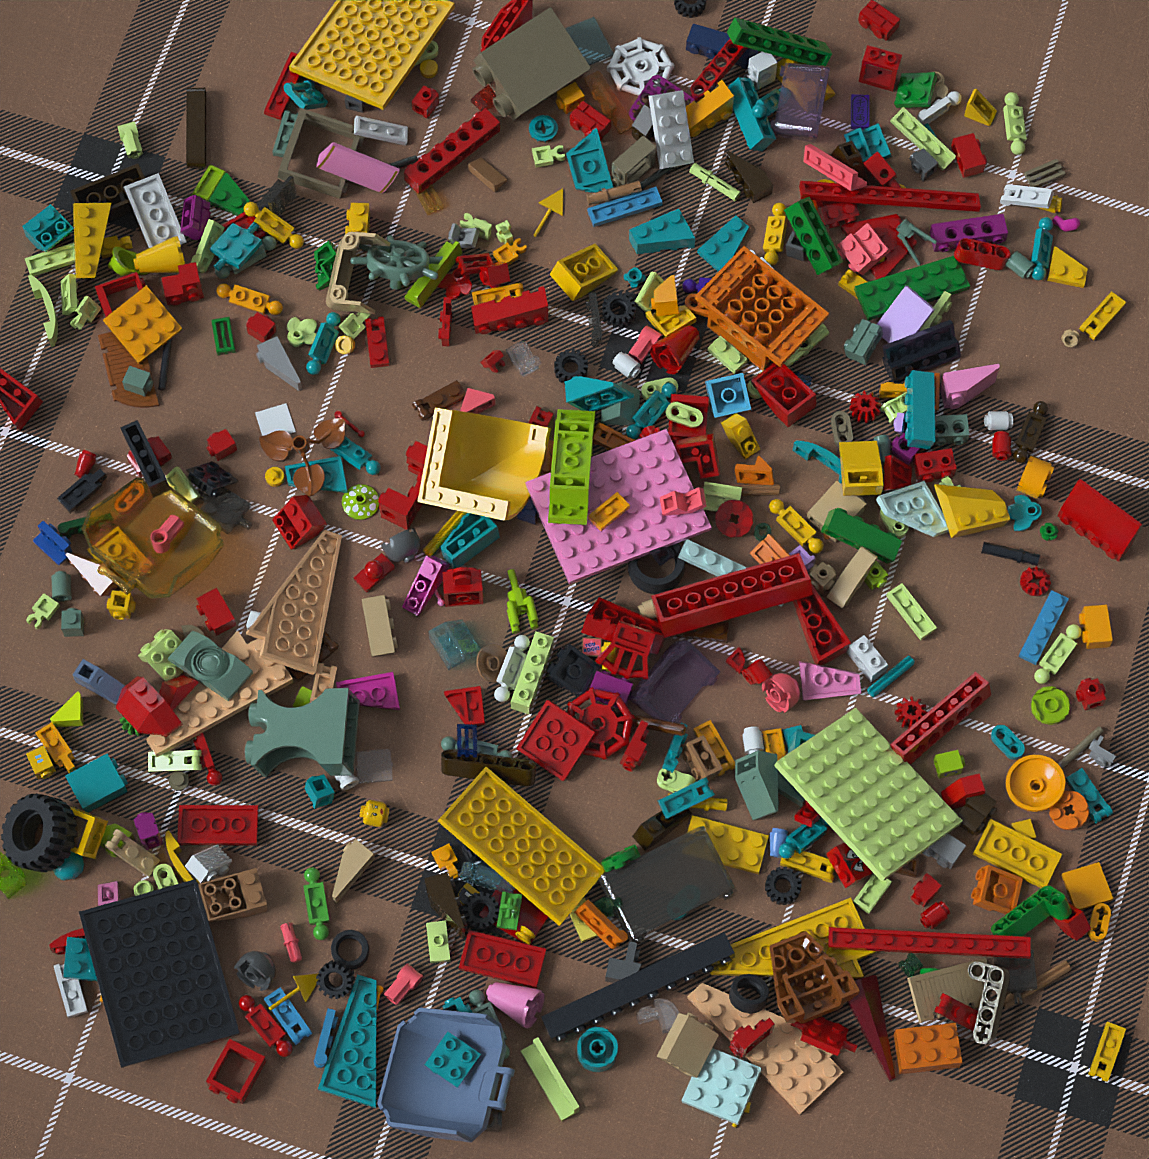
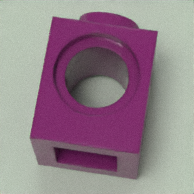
[891,433,921,466]

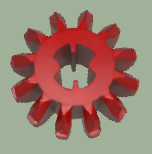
[849,390,882,423]
[894,696,927,728]

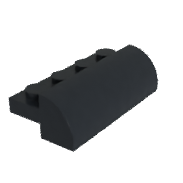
[882,320,961,383]

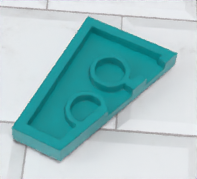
[697,215,749,272]
[285,456,348,493]

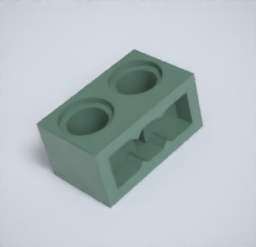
[934,414,969,446]

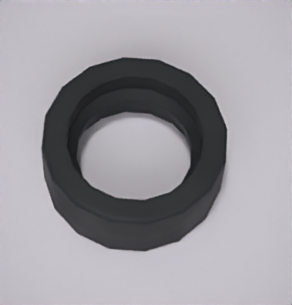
[331,930,370,970]
[729,974,769,1014]

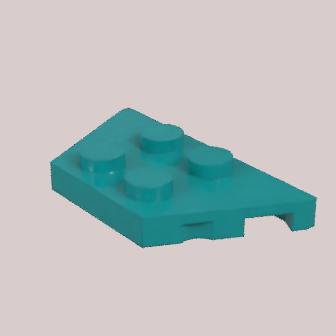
[566,128,613,193]

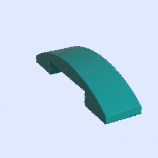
[792,440,842,483]

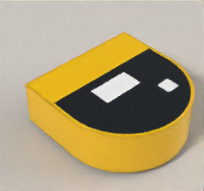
[458,883,480,906]

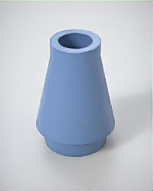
[770,828,788,858]

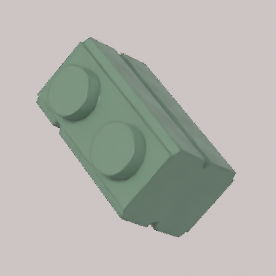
[844,319,883,365]

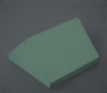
[601,382,640,426]

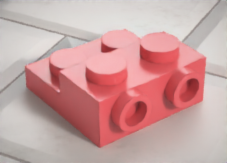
[837,223,890,275]

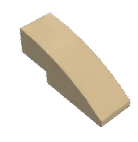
[827,546,878,608]

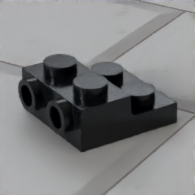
[545,644,601,698]

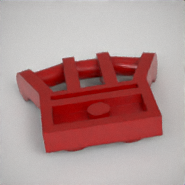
[595,620,656,679]

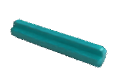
[867,655,915,697]

